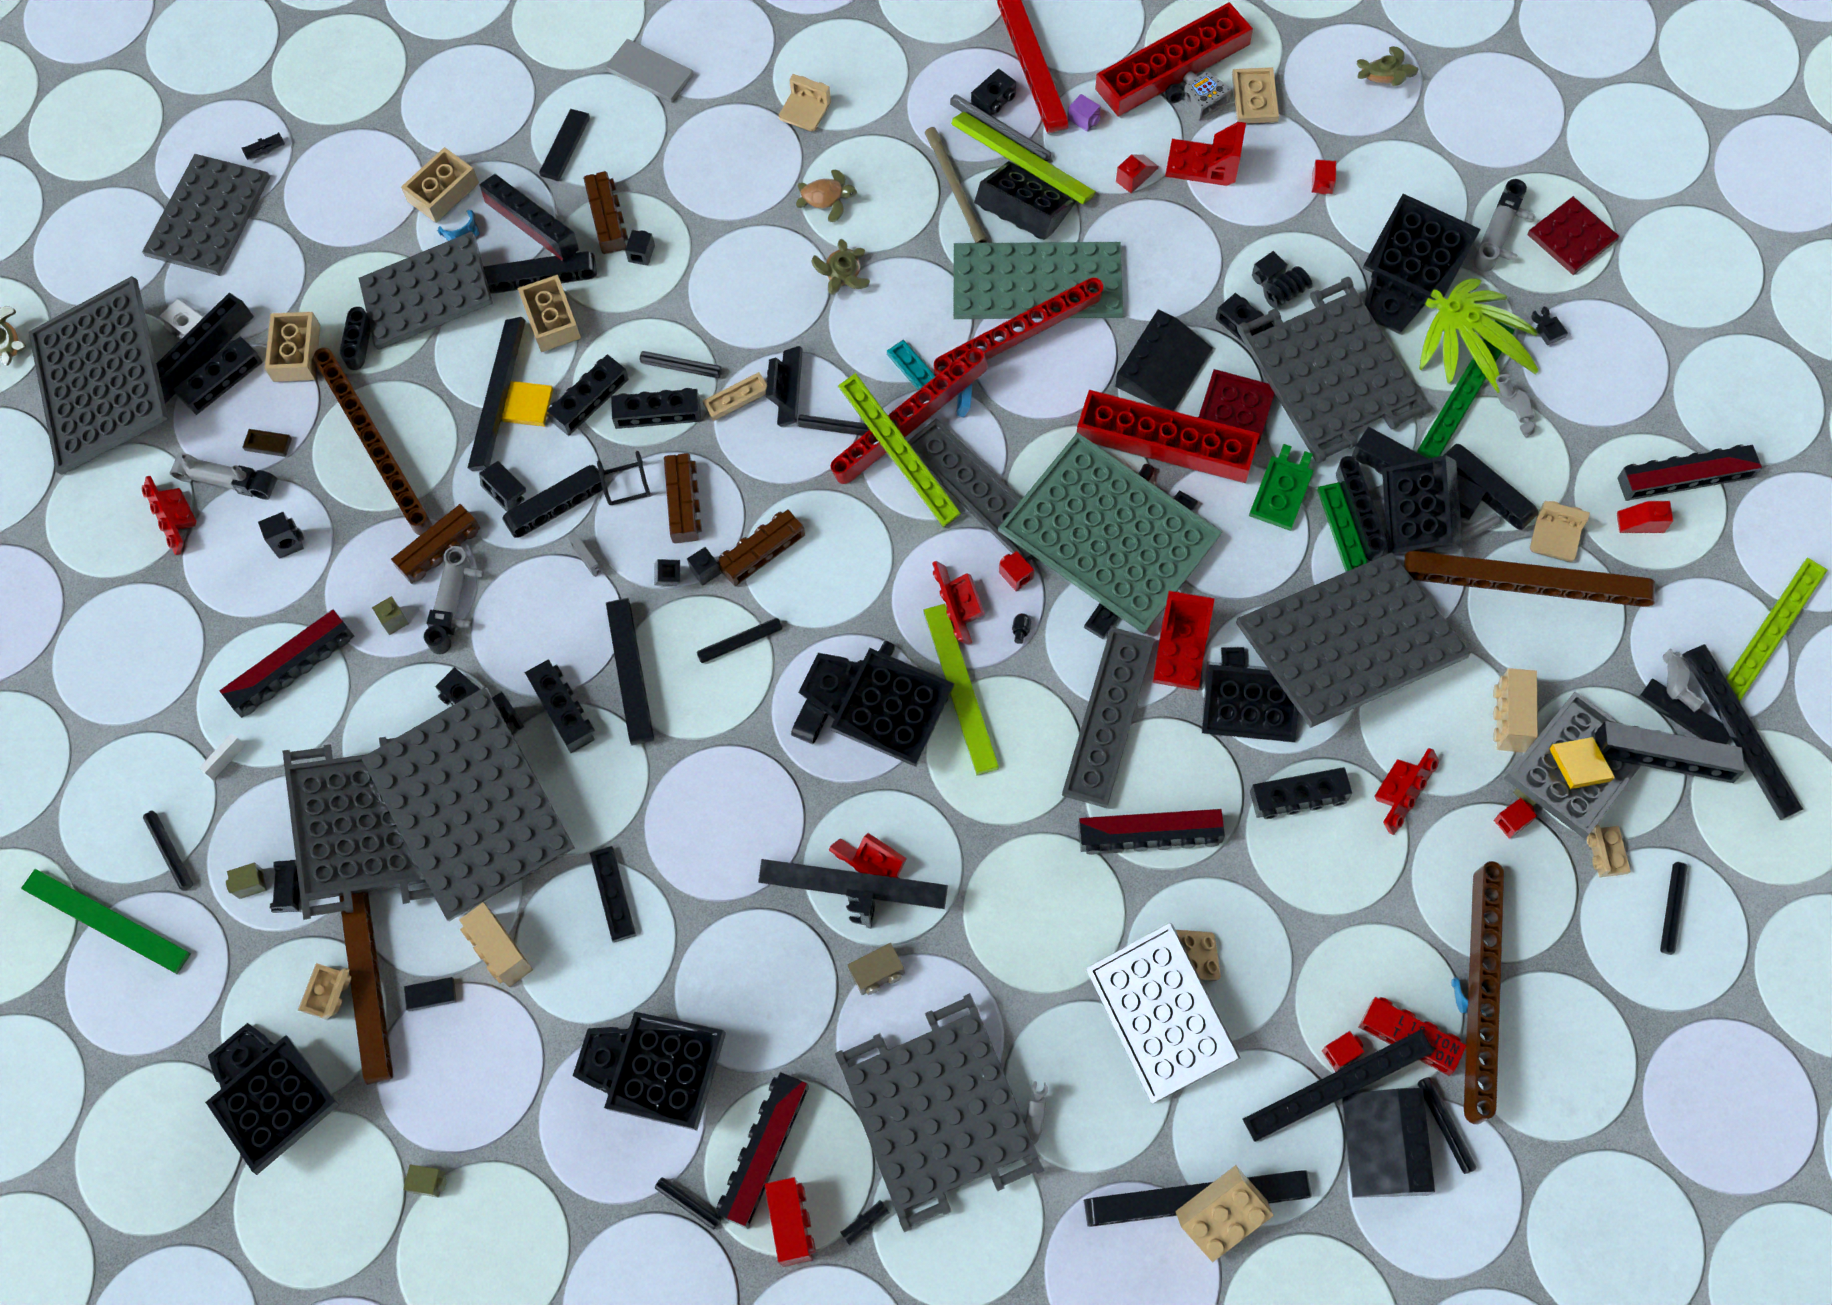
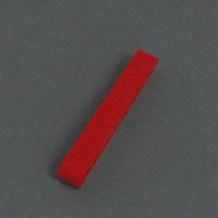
[997,0,1068,134]
[934,277,1103,376]
[830,347,988,484]

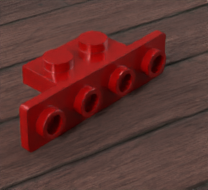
[142,476,197,555]
[932,561,985,645]
[1374,748,1439,835]
[829,833,907,878]

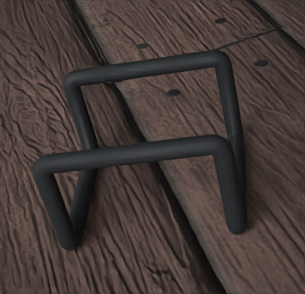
[597,451,650,505]

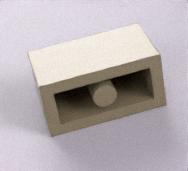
[847,942,905,995]

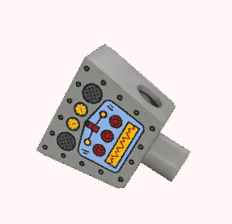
[1183,71,1232,121]

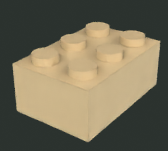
[401,147,479,223]
[518,275,581,352]
[265,312,320,382]
[1493,668,1538,753]
[459,902,533,987]
[1175,1165,1274,1262]

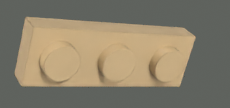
[702,372,767,421]

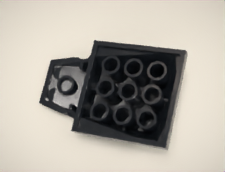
[1363,193,1481,333]
[798,648,954,767]
[573,1011,726,1131]
[205,1023,339,1175]

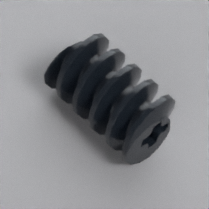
[1263,266,1312,308]

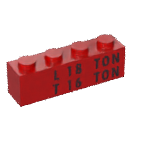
[1358,997,1466,1076]

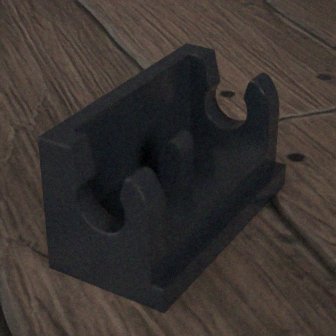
[479,461,526,512]
[492,691,524,730]
[270,860,300,913]
[846,889,876,929]

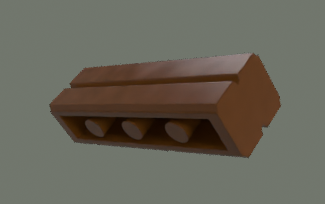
[583,171,629,254]
[664,453,702,544]
[391,504,480,584]
[717,509,805,586]

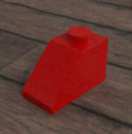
[1116,154,1159,193]
[1617,501,1673,533]

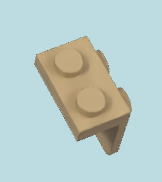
[779,74,831,131]
[1530,501,1590,562]
[1176,930,1221,981]
[298,963,351,1019]

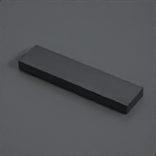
[539,108,590,181]
[1638,678,1731,744]
[589,846,636,943]

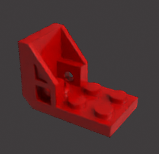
[1165,122,1246,186]
[1152,591,1215,691]

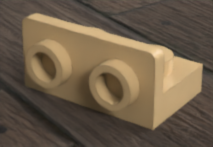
[1587,825,1631,877]

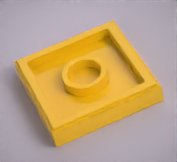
[501,381,554,427]
[1549,737,1615,789]

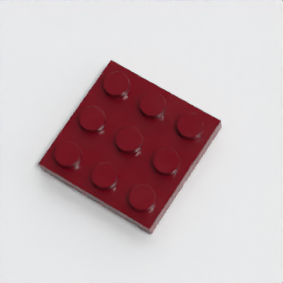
[1527,196,1619,275]
[1198,369,1275,445]

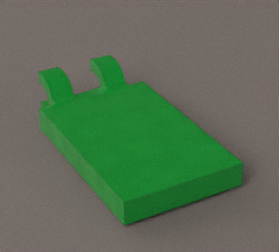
[1249,444,1314,531]

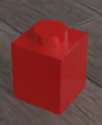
[1311,160,1336,194]
[999,551,1034,591]
[1493,798,1537,839]
[1321,1031,1364,1072]

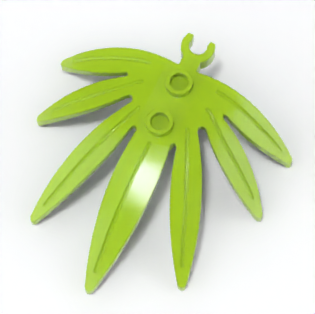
[1419,278,1538,393]

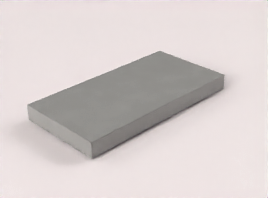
[605,39,694,103]

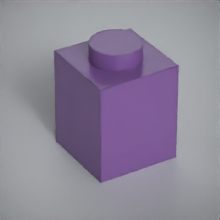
[1068,94,1101,132]

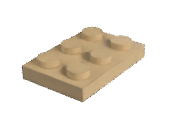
[1232,67,1279,123]

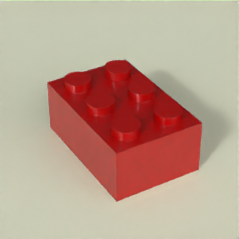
[764,1177,816,1267]

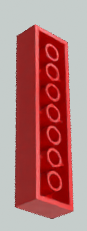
[1095,2,1253,117]
[1077,390,1260,483]

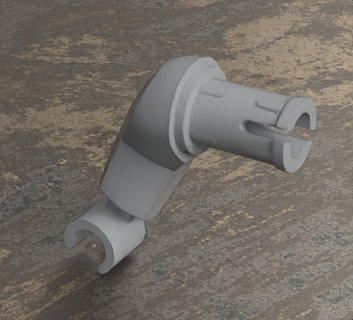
[1496,374,1535,437]
[1663,649,1704,712]
[1024,1081,1048,1144]

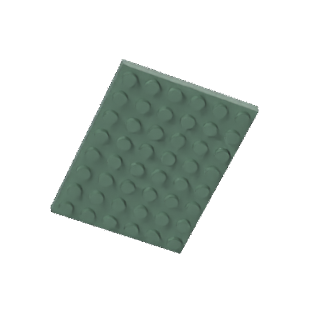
[998,432,1222,634]

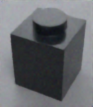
[625,230,655,266]
[1252,251,1288,287]
[687,547,721,586]
[654,559,680,586]

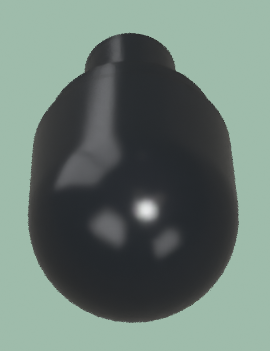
[1012,613,1031,644]

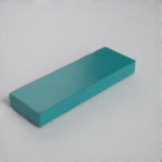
[886,339,935,390]

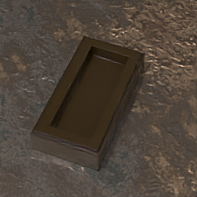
[242,429,292,457]

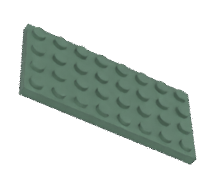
[953,242,1123,319]

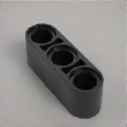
[340,307,371,370]
[791,699,829,745]

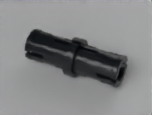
[241,132,285,160]
[840,1200,890,1245]

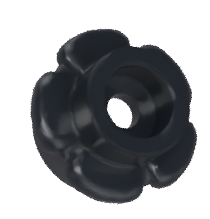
[1165,84,1184,103]

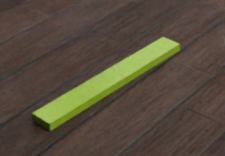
[951,112,1096,204]
[838,373,961,527]
[1726,557,1828,702]
[923,603,999,776]

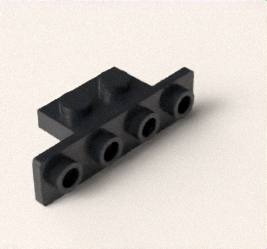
[766,346,803,427]

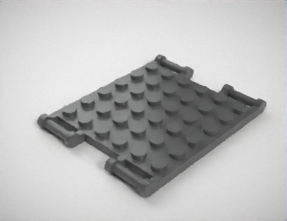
[1237,277,1431,463]
[282,737,434,920]
[835,993,1044,1232]

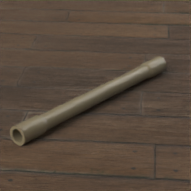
[925,127,988,243]

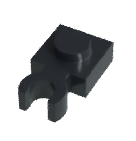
[1531,306,1568,346]

